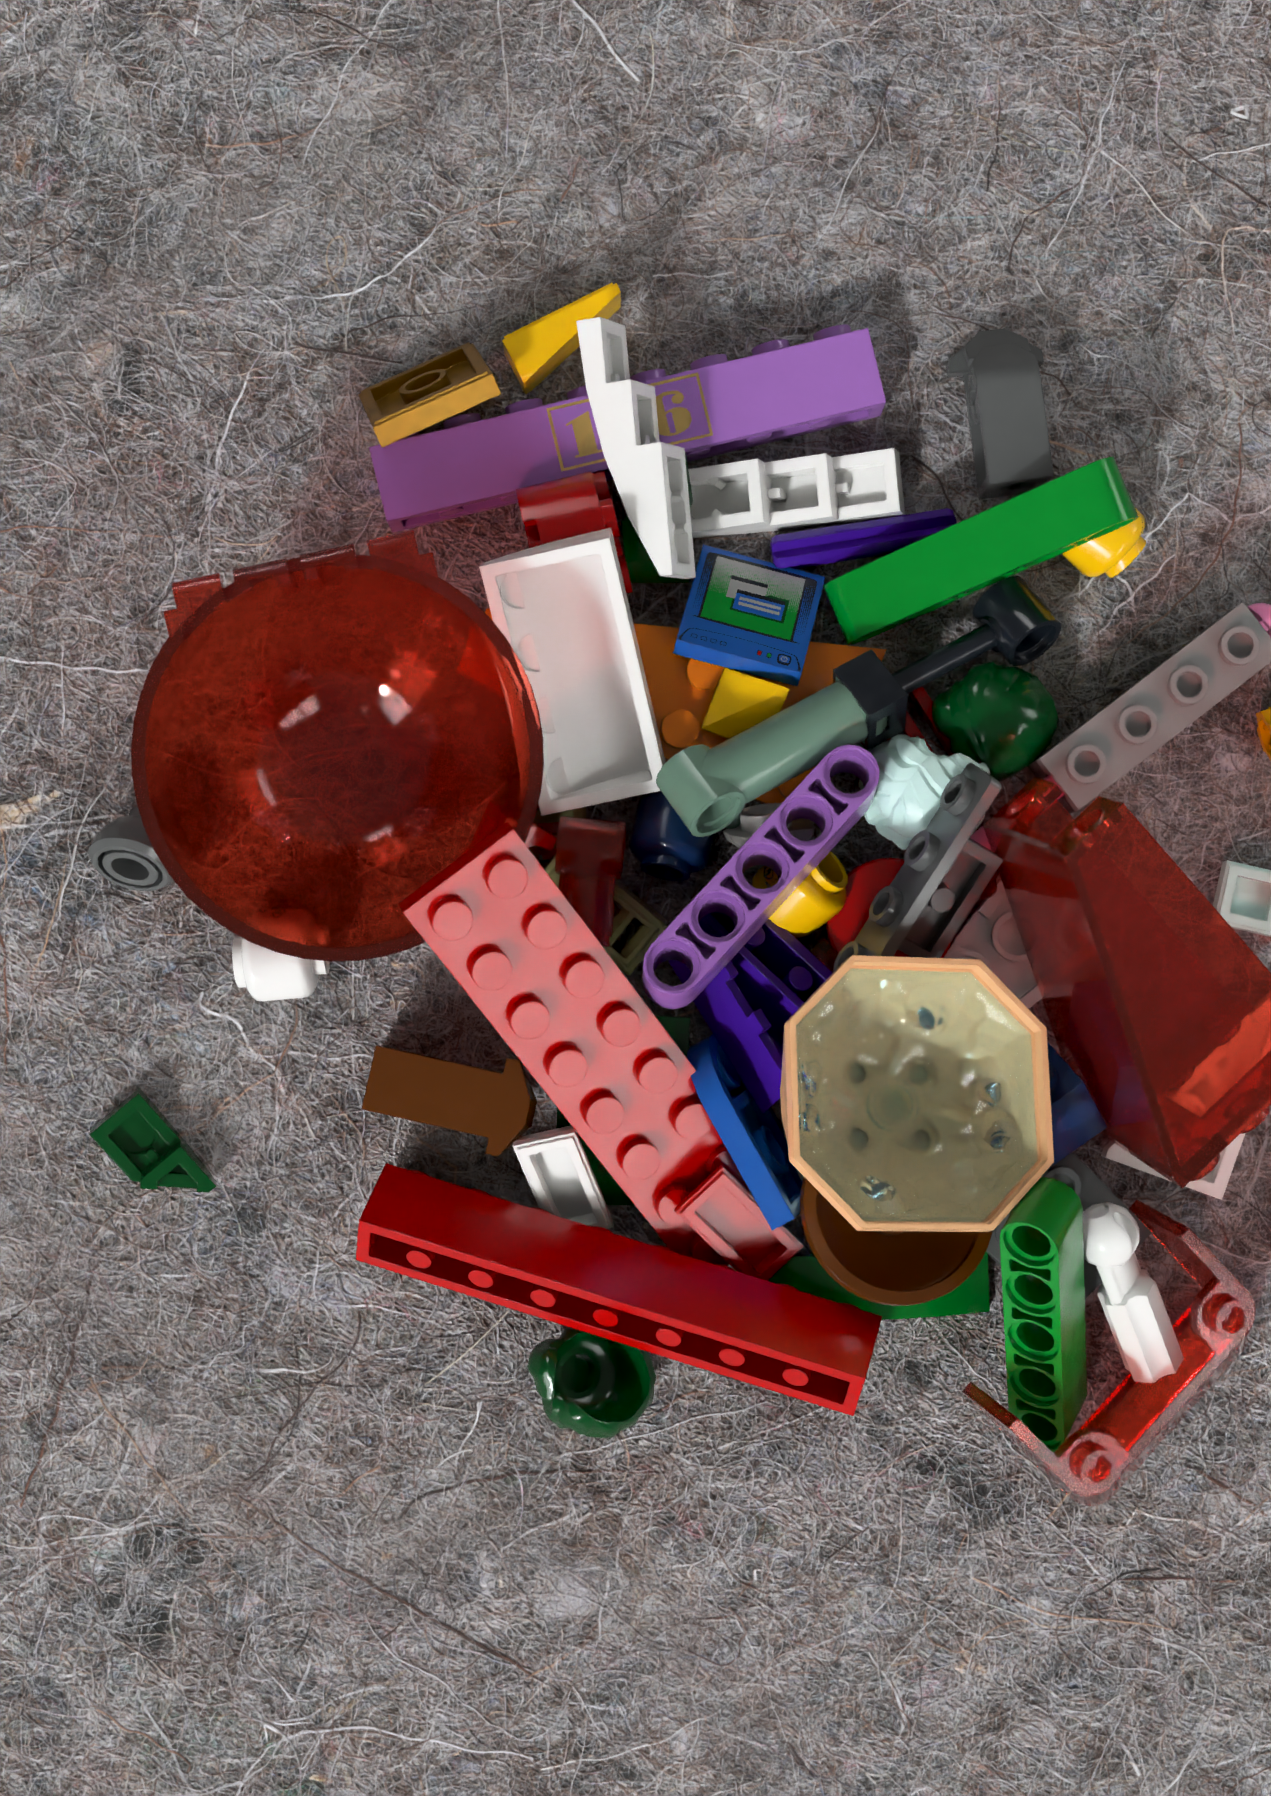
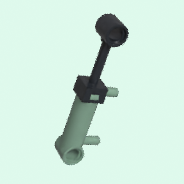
[656,576,1061,837]

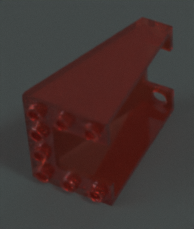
[983,777,1271,1189]

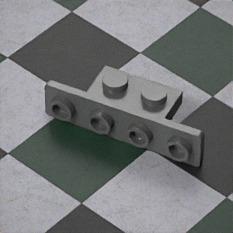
[834,762,1003,971]

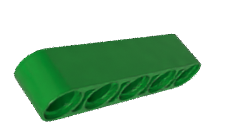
[824,456,1138,645]
[1000,1177,1087,1453]

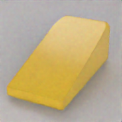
[502,283,621,394]

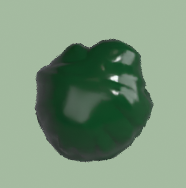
[932,662,1059,781]
[527,1327,656,1439]

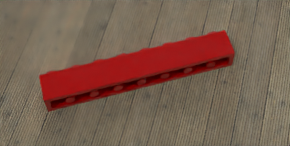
[356,1163,882,1416]

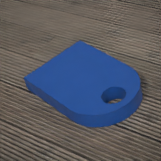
[687,1034,803,1230]

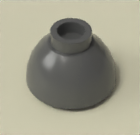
[88,806,178,891]

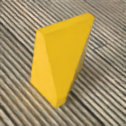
[701,668,789,739]

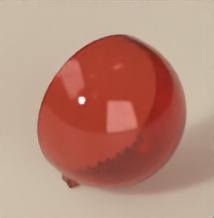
[131,530,544,962]

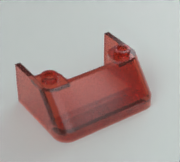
[962,1200,1256,1506]

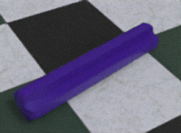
[770,508,957,569]

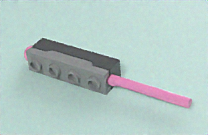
[970,602,1271,851]

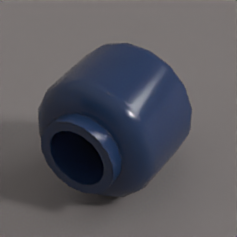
[629,791,716,881]

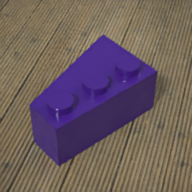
[668,912,832,1113]

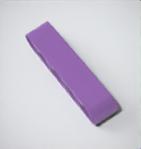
[643,745,880,1009]

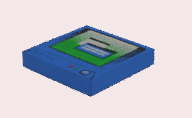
[673,545,825,687]

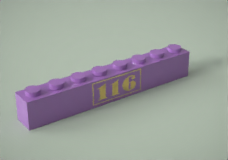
[369,324,886,533]

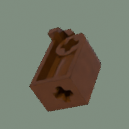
[361,1046,537,1156]

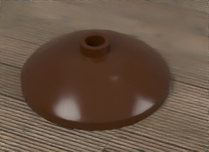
[800,1177,992,1306]

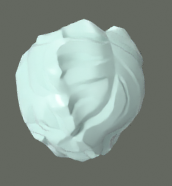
[858,734,990,850]

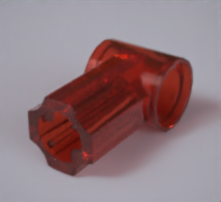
[555,816,626,948]

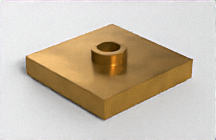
[358,342,501,448]

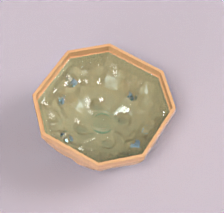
[780,955,1054,1232]

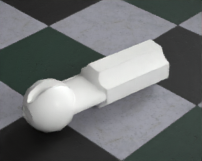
[1083,1202,1184,1383]

